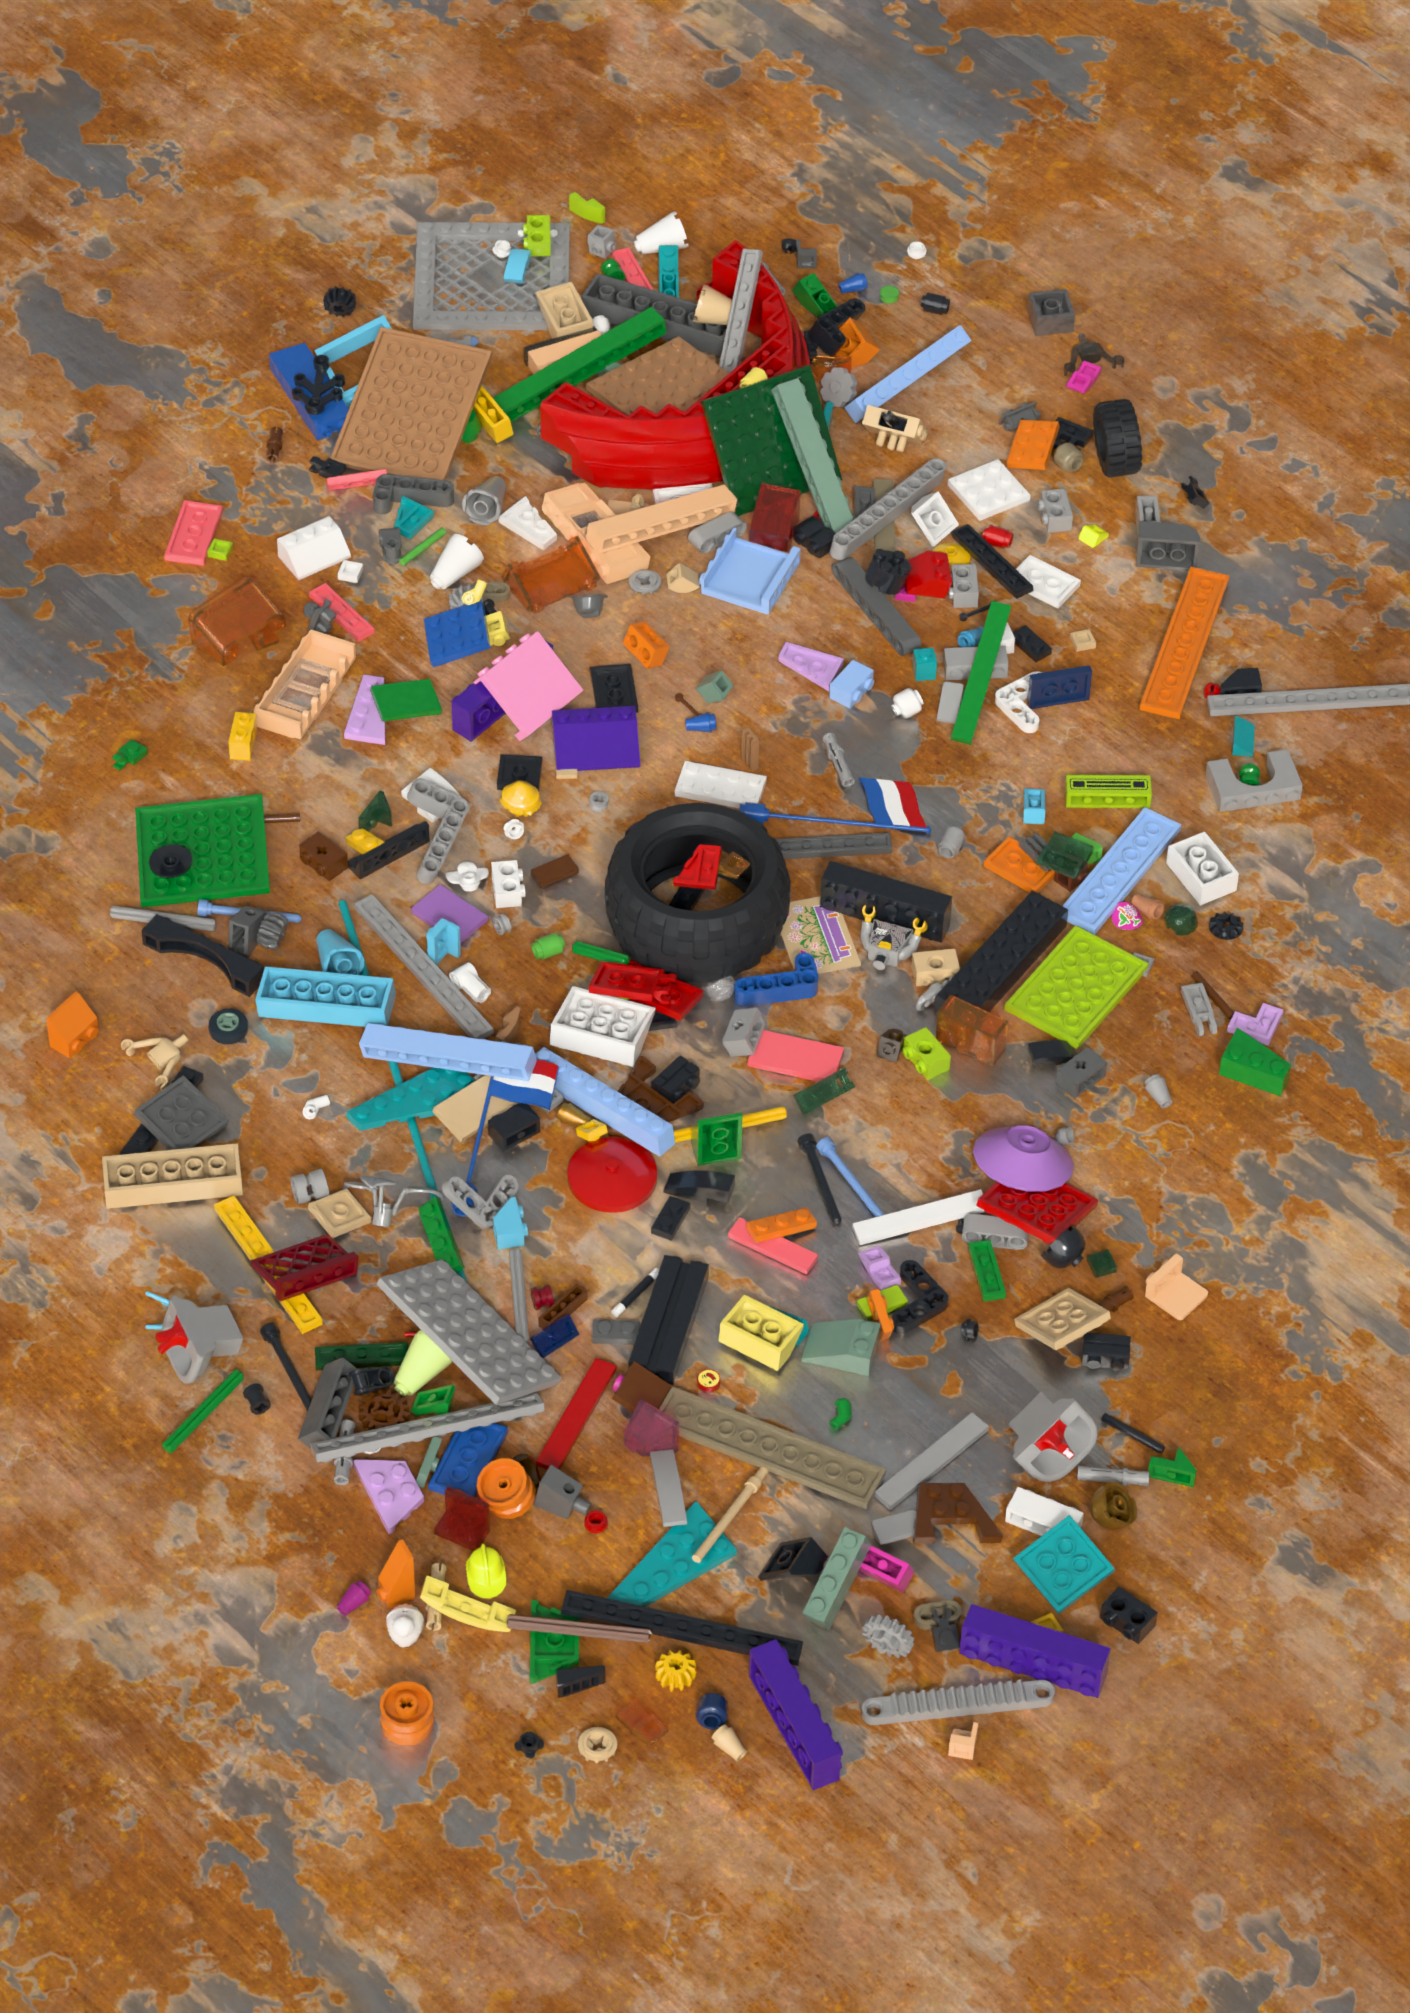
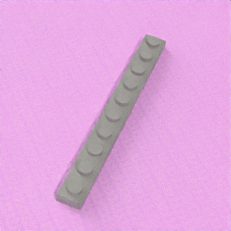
[1207,684,1410,716]
[354,894,494,1039]
[311,1393,545,1462]

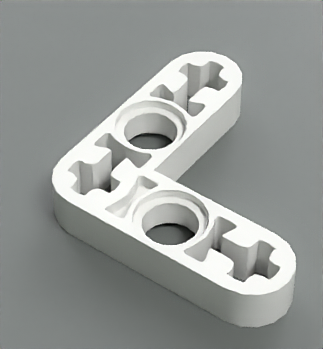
[995,671,1042,733]

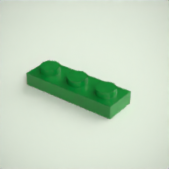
[968,1240,1006,1302]

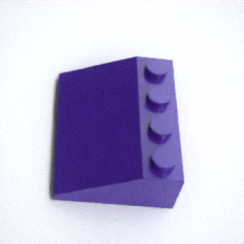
[552,706,640,771]

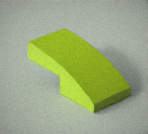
[569,192,605,224]

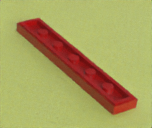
[536,1358,617,1470]

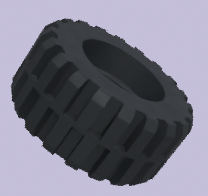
[1093,399,1142,478]

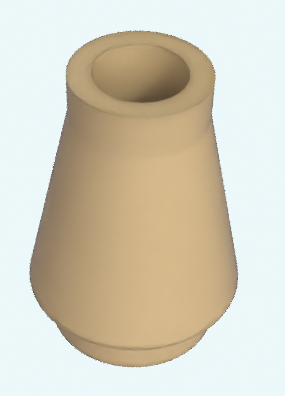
[712,1724,747,1761]

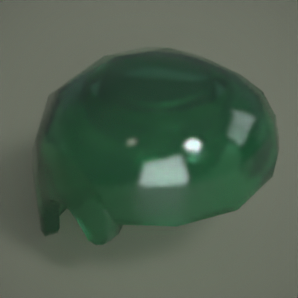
[1164,903,1198,936]

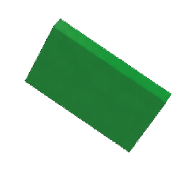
[370,679,442,722]

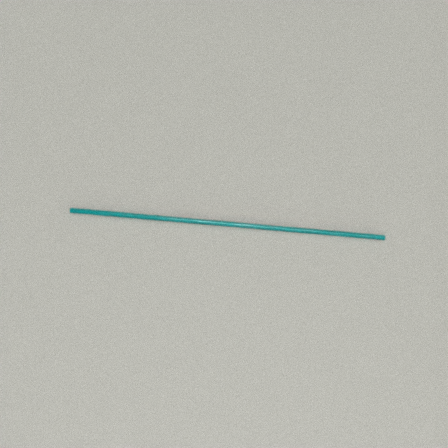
[338,900,468,1284]

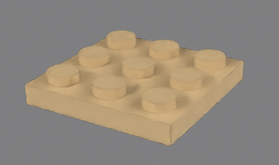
[1014,1288,1111,1350]

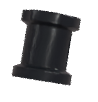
[243,1383,271,1415]

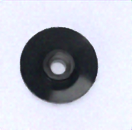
[149,845,192,878]

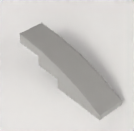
[650,1449,687,1527]

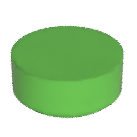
[880,286,899,304]

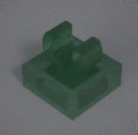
[1087,1249,1117,1278]

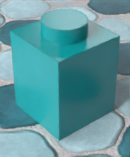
[912,648,937,681]

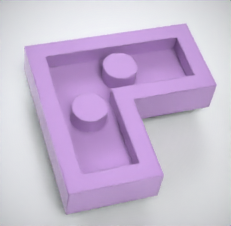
[1227,1003,1284,1046]

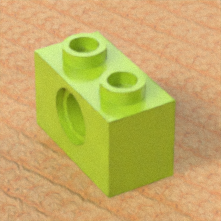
[902,1027,951,1080]

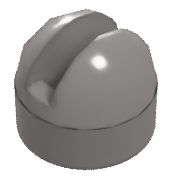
[1055,1127,1074,1145]

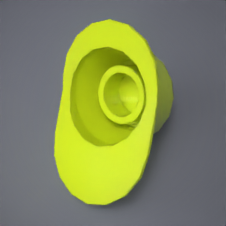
[466,1544,506,1599]

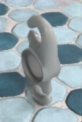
[916,976,954,1011]

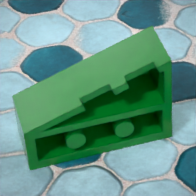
[1219,1027,1291,1097]

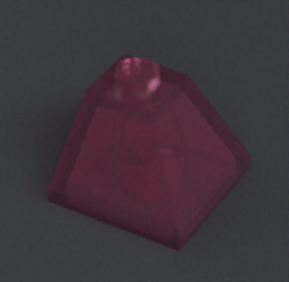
[624,1399,679,1457]

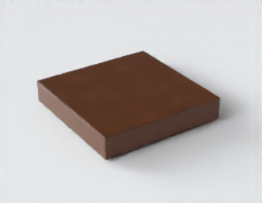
[612,1361,672,1424]

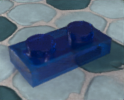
[530,1314,580,1358]

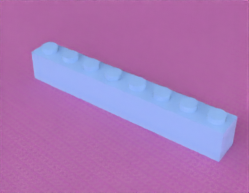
[844,325,972,424]
[359,1023,537,1081]
[535,1047,675,1157]

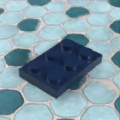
[1027,665,1092,709]

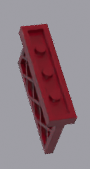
[251,1234,359,1302]

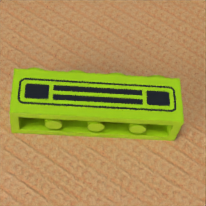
[1065,775,1152,808]

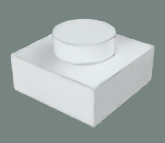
[338,560,363,583]

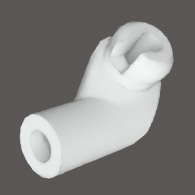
[303,1095,330,1119]

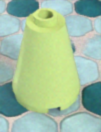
[394,1330,452,1396]

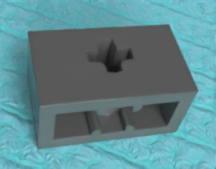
[1056,1047,1107,1099]

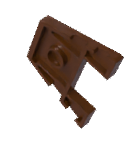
[617,1056,704,1123]
[913,1483,1003,1544]

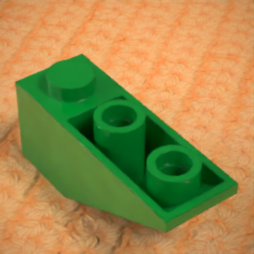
[792,272,838,318]

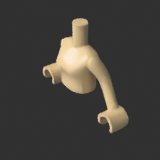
[121,1034,188,1091]

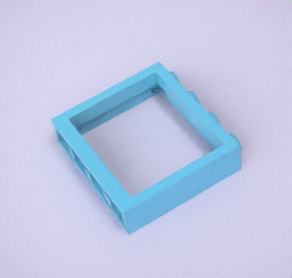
[314,315,392,409]

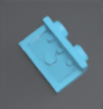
[426,918,461,965]

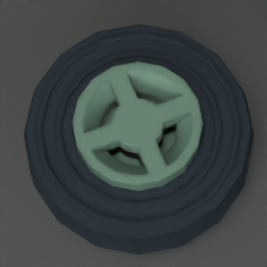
[209,1008,248,1045]

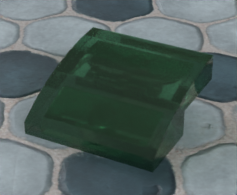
[1036,832,1094,879]

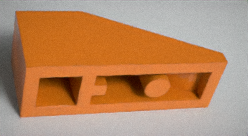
[376,1539,415,1609]

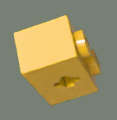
[229,712,257,761]

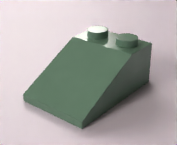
[801,1319,881,1376]

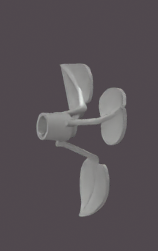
[343,1176,445,1227]

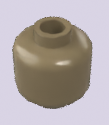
[1054,443,1083,472]

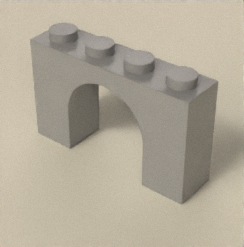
[1206,749,1303,812]

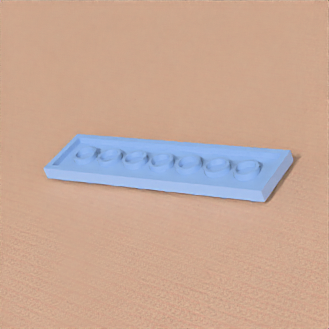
[1063,807,1182,935]

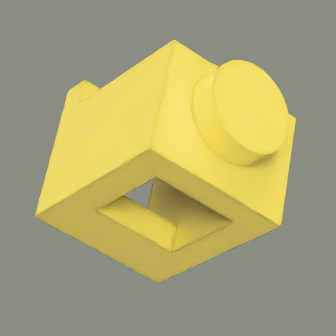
[486,611,510,646]

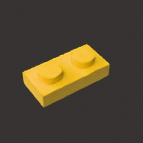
[345,828,385,854]

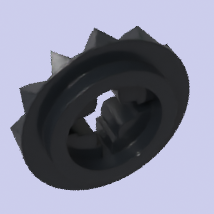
[1209,911,1244,940]

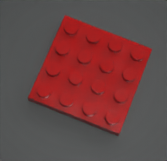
[976,1182,1098,1244]

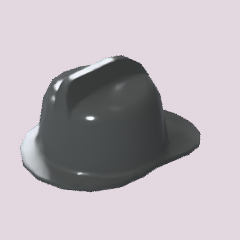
[562,594,608,618]

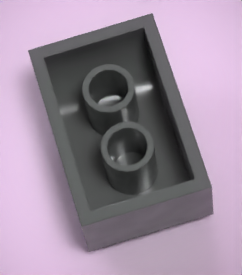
[1136,521,1200,571]

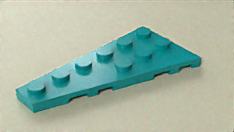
[346,1067,475,1131]

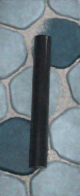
[1101,1413,1165,1454]

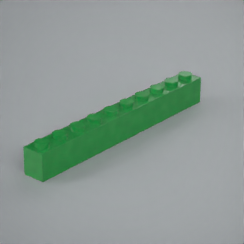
[493,307,667,423]

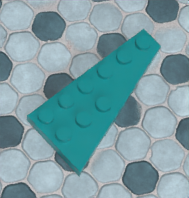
[607,1501,737,1607]

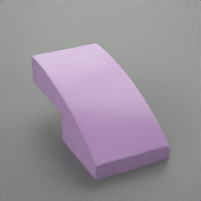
[859,1245,901,1291]

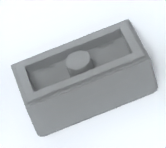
[871,1509,916,1545]

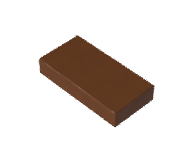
[531,854,579,888]

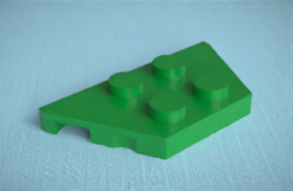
[530,1600,579,1684]

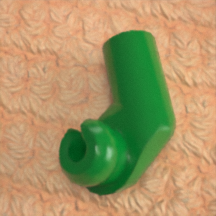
[829,1398,852,1430]

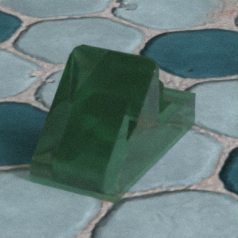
[358,790,392,832]

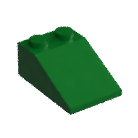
[691,1112,743,1166]

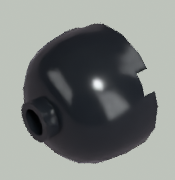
[1041,1224,1085,1269]

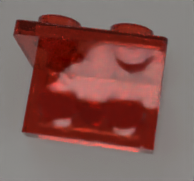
[434,1486,490,1551]

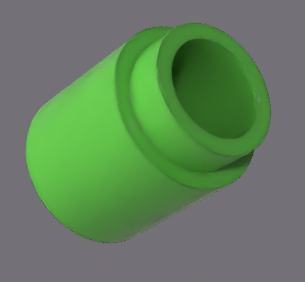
[531,933,565,960]

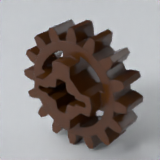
[359,1389,410,1431]

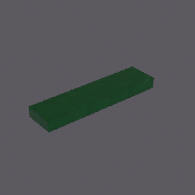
[315,1342,408,1370]

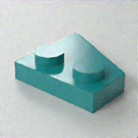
[394,496,435,540]

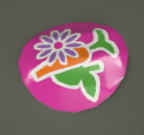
[1111,902,1143,930]

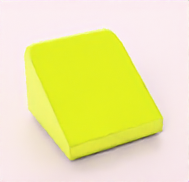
[1079,524,1109,548]

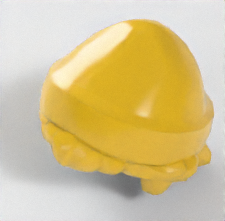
[500,781,542,817]

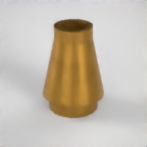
[557,1103,592,1127]

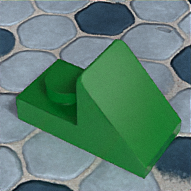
[411,1384,456,1416]
[1148,1447,1197,1488]

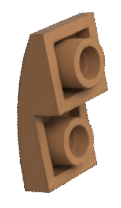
[496,1006,520,1044]

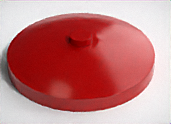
[567,1137,657,1213]

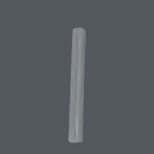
[110,906,216,931]
[509,1249,529,1343]

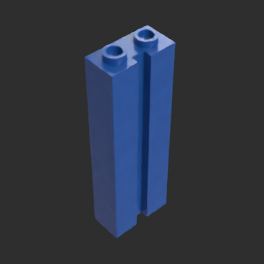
[269,343,349,441]

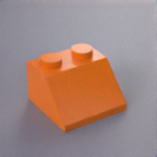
[832,317,880,369]
[46,991,99,1059]

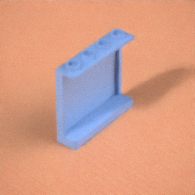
[699,528,801,615]

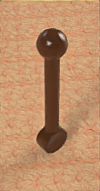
[675,693,702,716]

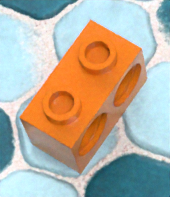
[623,621,670,669]

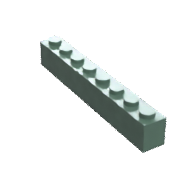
[771,378,855,533]

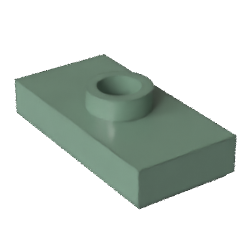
[416,1436,442,1488]

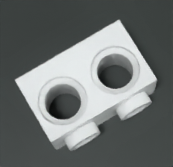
[491,860,525,908]

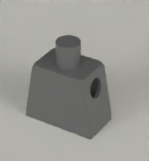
[228,906,266,958]
[534,1465,592,1519]

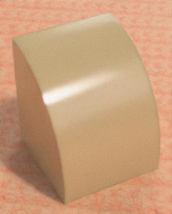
[666,563,700,593]

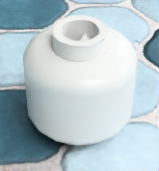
[891,688,924,719]

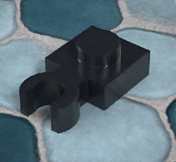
[804,331,818,365]
[931,1607,960,1652]

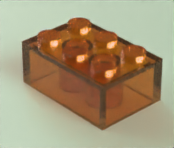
[936,995,1008,1067]

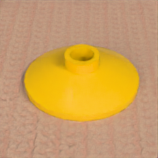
[932,543,970,572]

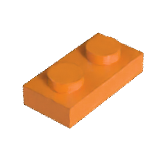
[866,1289,894,1341]

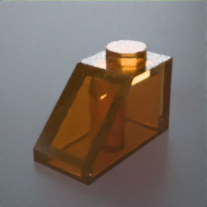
[812,356,852,381]

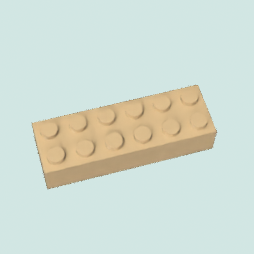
[102,1143,243,1209]

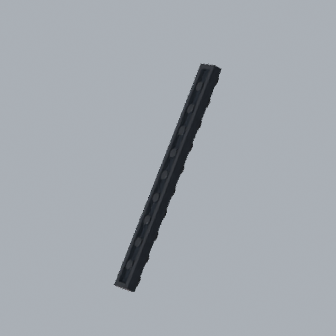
[561,1590,803,1666]

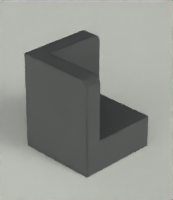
[795,240,817,269]

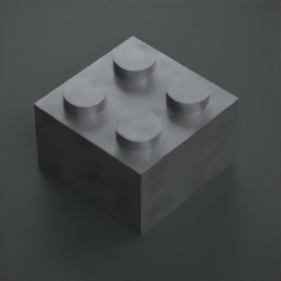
[1027,289,1075,336]

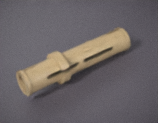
[426,1563,447,1631]

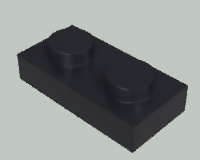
[1012,625,1052,663]
[651,1196,690,1241]

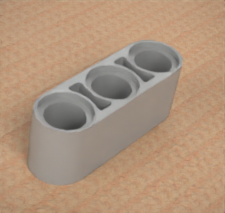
[688,511,747,554]
[962,1214,1029,1250]

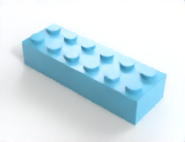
[255,966,396,1027]

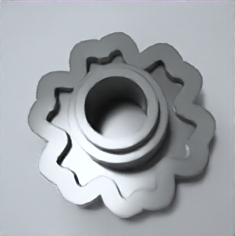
[820,367,857,408]

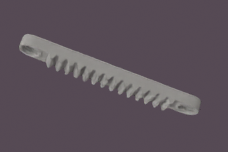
[861,1679,1055,1725]

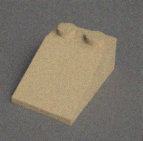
[536,281,593,343]

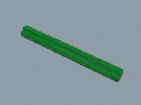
[162,1369,244,1453]

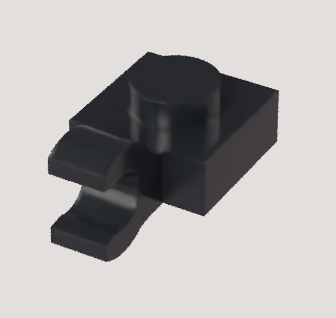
[309,456,346,479]
[1181,476,1209,509]

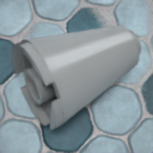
[462,476,507,526]

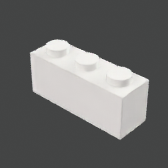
[1005,1487,1084,1536]

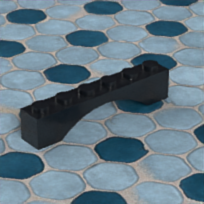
[141,914,264,997]

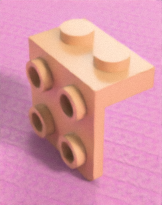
[1145,1254,1208,1320]

